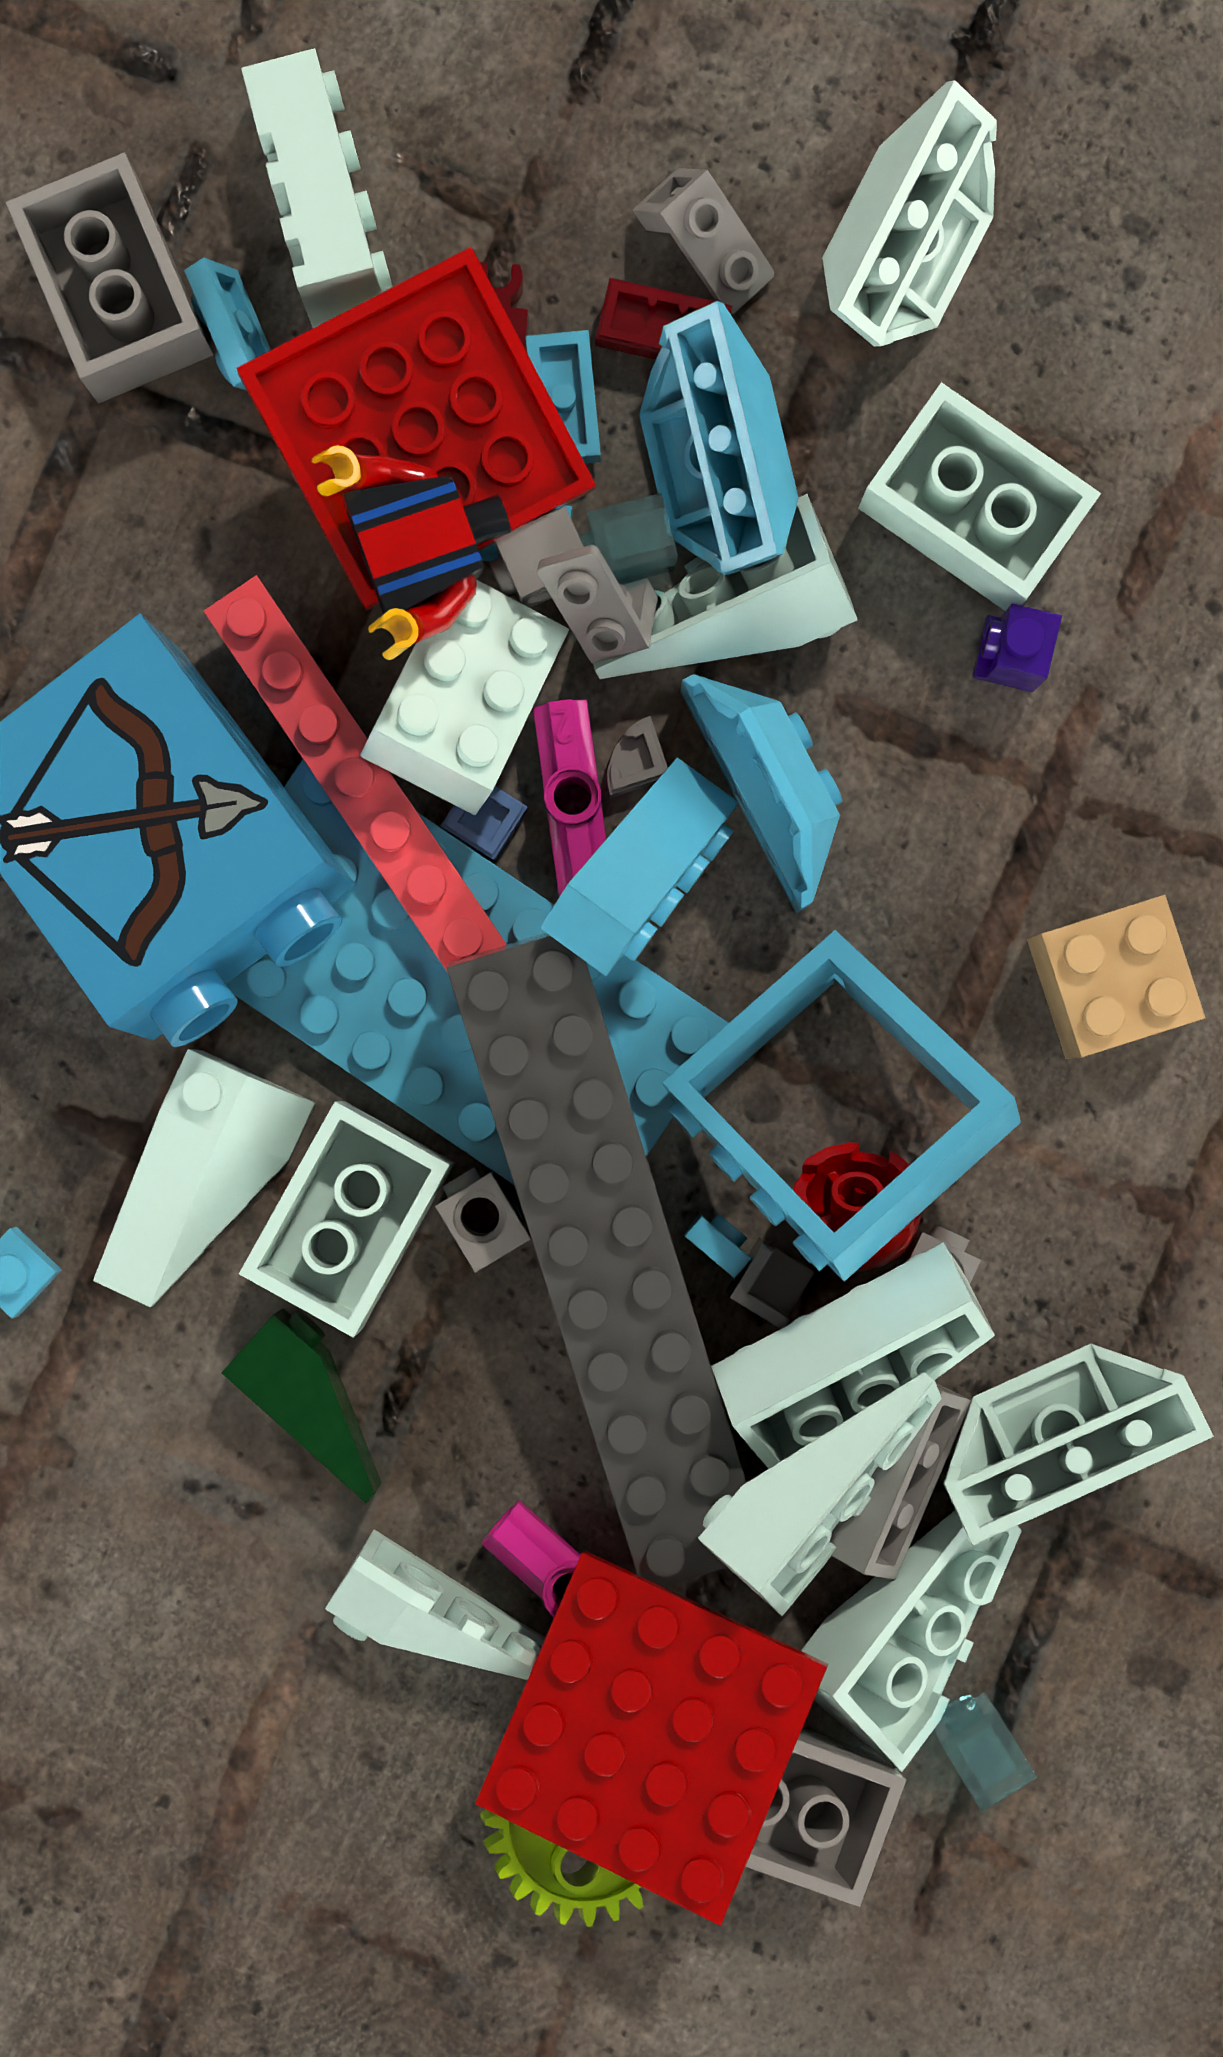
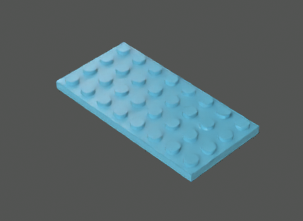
[226,759,729,1185]

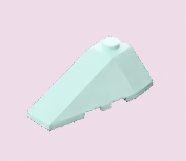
[593,494,858,679]
[93,1049,317,1307]
[698,1372,942,1616]
[801,1510,1022,1772]
[325,1530,545,1680]

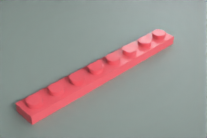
[204,575,507,971]

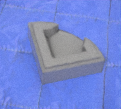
[607,716,668,798]

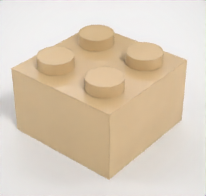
[1027,895,1205,1059]

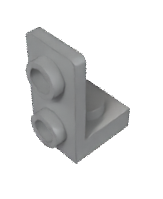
[632,168,774,314]
[537,545,658,664]

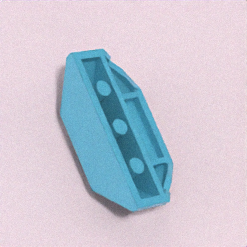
[639,301,799,575]
[680,674,842,913]

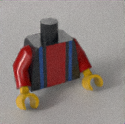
[312,445,511,660]

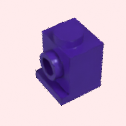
[972,603,1062,692]

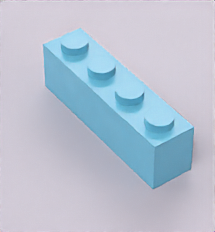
[540,758,739,976]

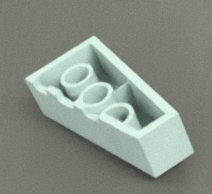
[241,48,393,328]
[711,1242,995,1469]

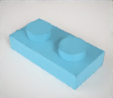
[184,257,271,390]
[526,330,601,464]

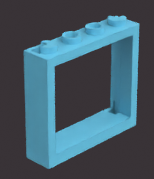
[662,930,1021,1281]

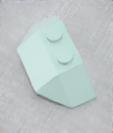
[822,80,997,347]
[943,1344,1214,1545]

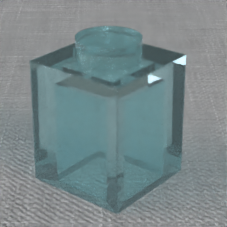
[579,493,678,584]
[934,1692,1037,1812]

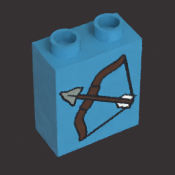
[0,613,356,1047]

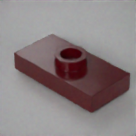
[595,277,733,360]

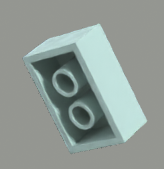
[858,382,1101,611]
[360,580,569,815]
[239,1101,455,1338]

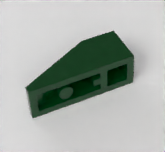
[221,1308,382,1503]

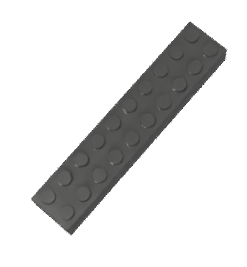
[446,933,746,1587]

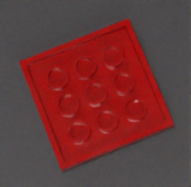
[236,247,596,611]
[475,1551,829,1926]

